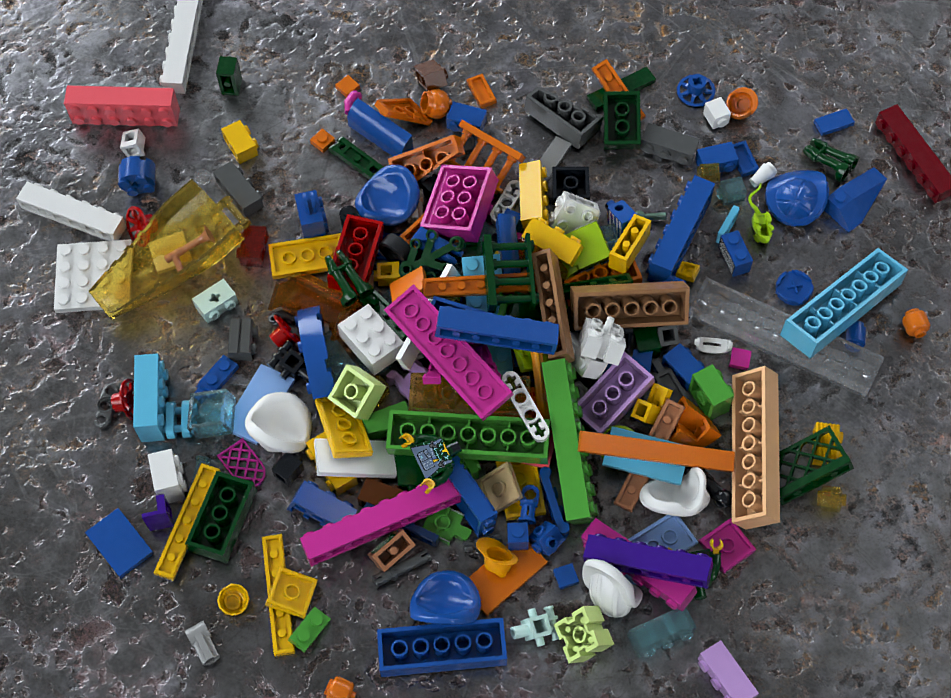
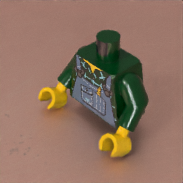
[399,433,462,494]

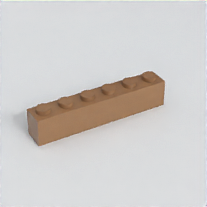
[532,248,575,363]

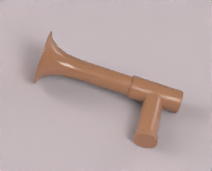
[164,226,215,274]

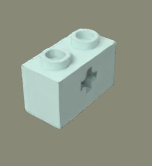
[192,278,239,323]

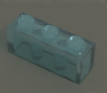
[627,608,696,658]

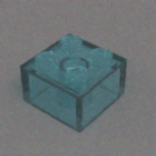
[187,388,236,439]

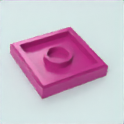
[698,518,756,574]

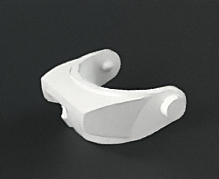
[694,337,733,355]

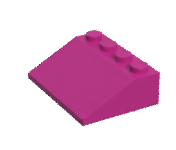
[420,164,499,243]

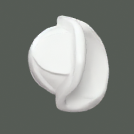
[639,467,710,517]
[582,559,643,618]

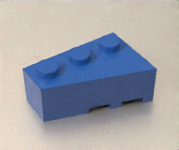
[287,480,357,526]

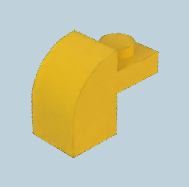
[631,383,673,425]

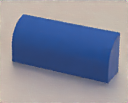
[347,98,414,157]
[496,213,521,295]

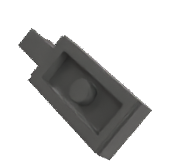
[651,358,689,403]

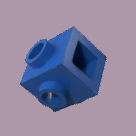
[528,521,565,556]

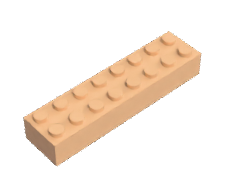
[732,366,780,530]

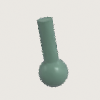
[635,211,667,221]

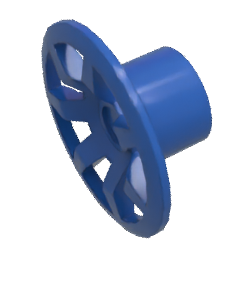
[677,74,715,107]

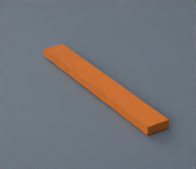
[578,431,735,472]

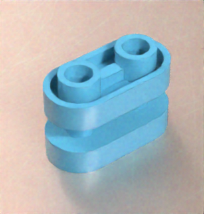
[165,400,196,439]

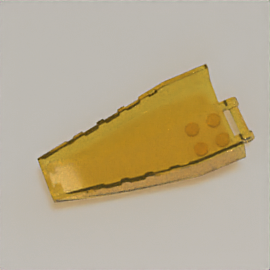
[88,179,251,319]

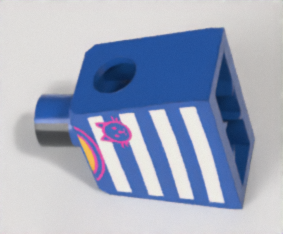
[605,200,636,239]

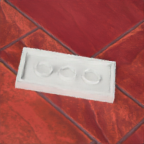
[314,438,397,478]

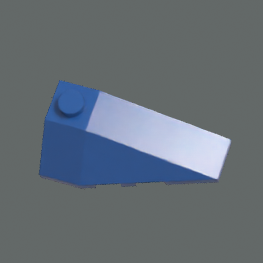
[824,167,887,233]

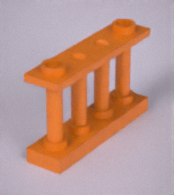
[444,120,526,195]

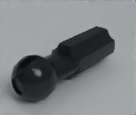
[684,466,732,508]

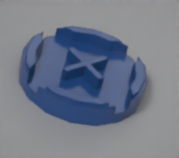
[775,270,814,306]

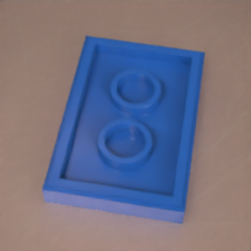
[85,508,154,579]

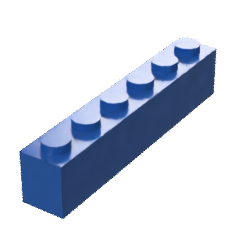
[435,306,559,355]

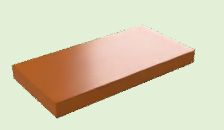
[469,542,548,617]

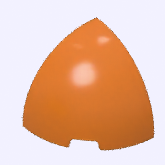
[669,396,722,447]

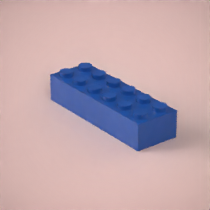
[646,175,715,282]
[377,618,507,677]

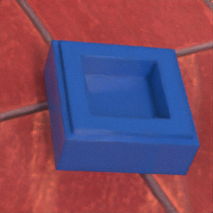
[553,563,579,590]

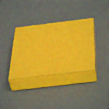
[265,566,318,619]

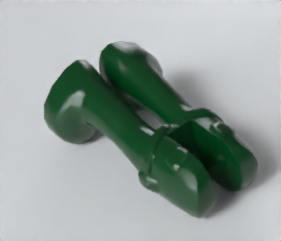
[803,138,859,183]
[325,250,374,308]

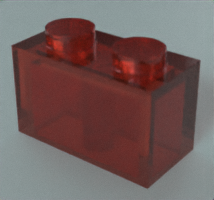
[236,225,269,268]

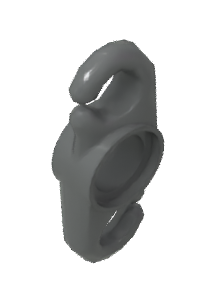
[93,384,120,428]

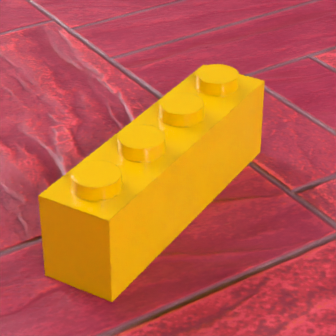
[519,160,549,230]

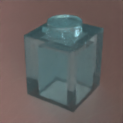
[717,176,747,206]

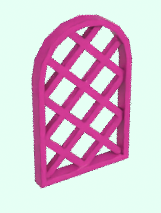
[217,438,266,487]

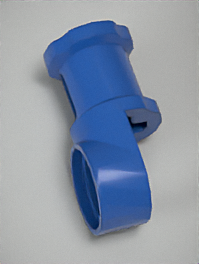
[518,485,539,525]

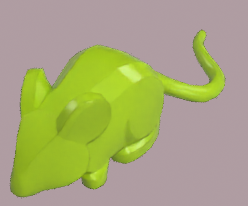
[748,183,774,243]

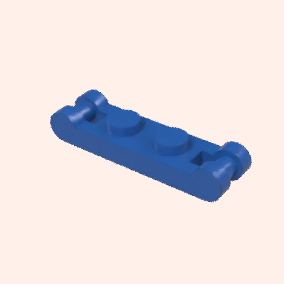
[539,467,570,539]

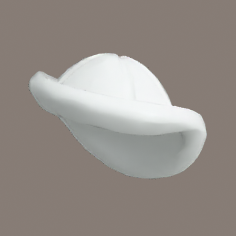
[245,392,312,454]

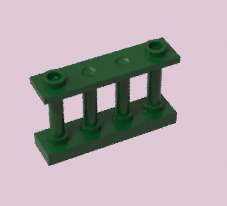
[482,233,539,313]

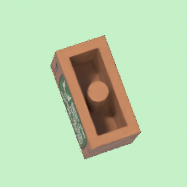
[367,528,415,572]

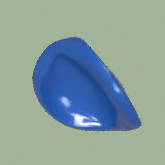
[355,164,420,226]
[765,170,829,227]
[409,570,481,625]

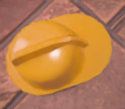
[476,537,518,578]

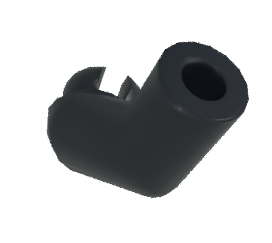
[268,310,296,325]

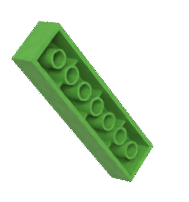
[541,358,599,525]
[386,410,551,464]

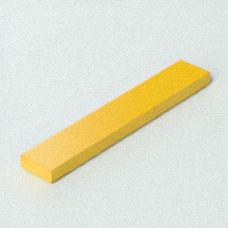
[154,463,221,581]
[262,534,295,657]

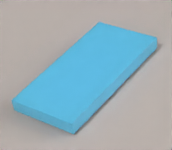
[602,426,685,486]

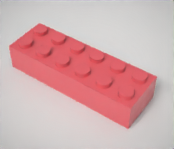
[64,85,180,127]

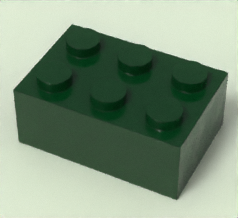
[603,91,641,150]

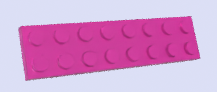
[384,284,514,421]

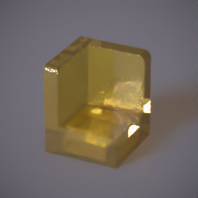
[697,163,720,184]

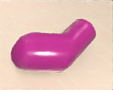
[344,91,362,115]

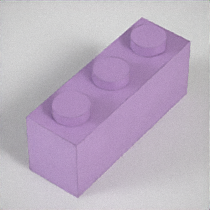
[698,640,759,698]

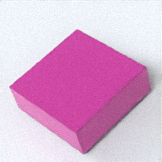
[729,347,752,371]

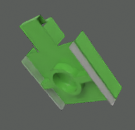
[422,507,472,545]

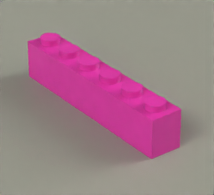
[581,518,697,612]

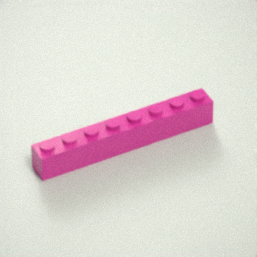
[300,479,461,567]

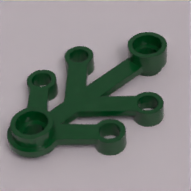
[399,229,466,278]

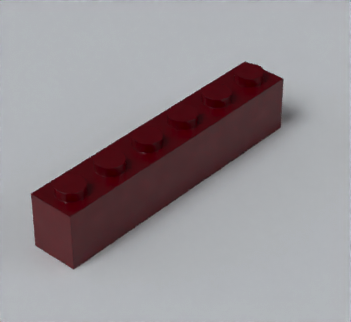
[875,104,951,203]

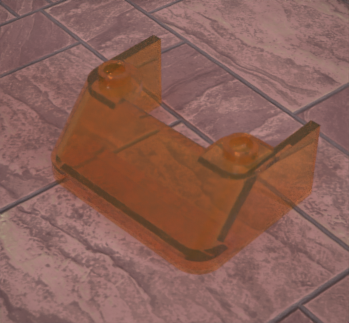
[268,272,362,341]

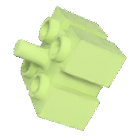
[554,606,614,663]

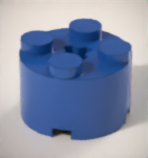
[118,156,156,196]

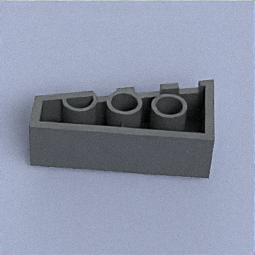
[524,87,604,149]

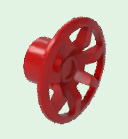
[126,206,157,246]
[269,315,301,347]
[111,379,134,420]

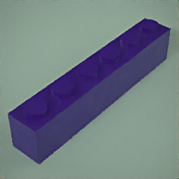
[583,534,713,589]

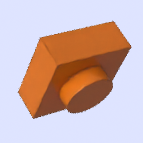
[310,129,336,153]

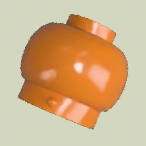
[420,89,452,119]

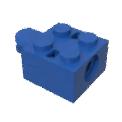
[294,190,329,239]

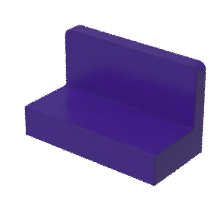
[142,494,174,531]

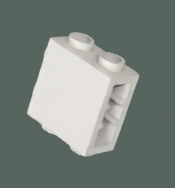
[547,191,600,235]

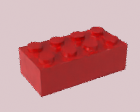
[327,214,384,294]

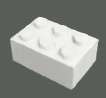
[337,304,404,375]

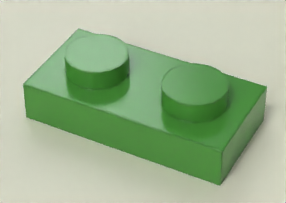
[288,606,331,653]

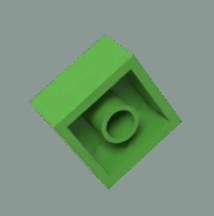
[688,364,734,421]

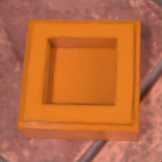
[335,75,360,98]

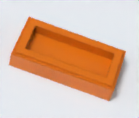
[466,74,497,109]

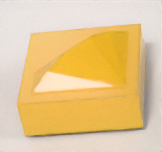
[676,261,700,283]

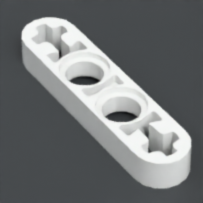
[502,371,550,442]

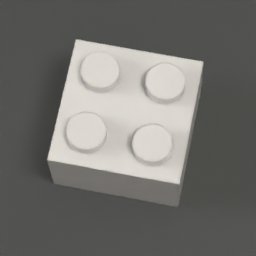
[148,449,188,503]

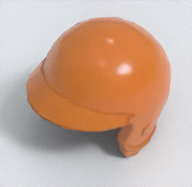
[725,87,758,120]

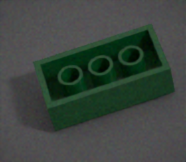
[185,471,257,564]

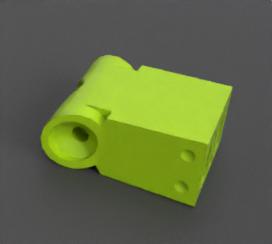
[558,221,610,283]

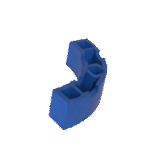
[294,305,335,399]

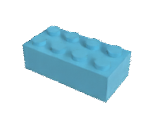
[133,353,169,442]

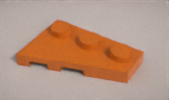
[374,98,433,126]

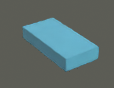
[716,205,740,243]

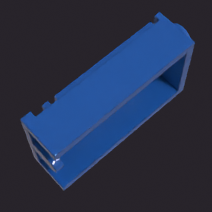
[449,455,498,538]

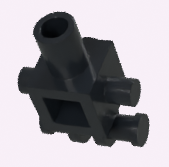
[266,340,309,383]

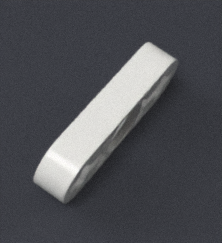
[490,180,520,226]

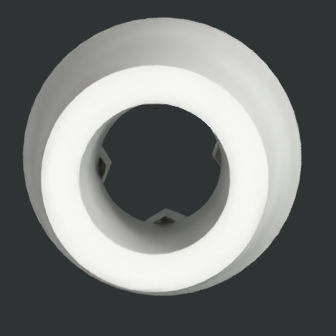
[749,162,777,187]

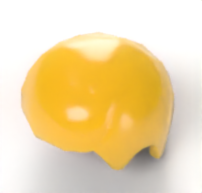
[217,583,250,616]

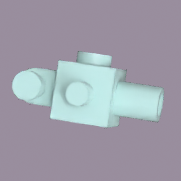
[510,605,559,647]

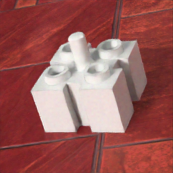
[579,316,626,366]

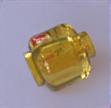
[817,485,847,513]

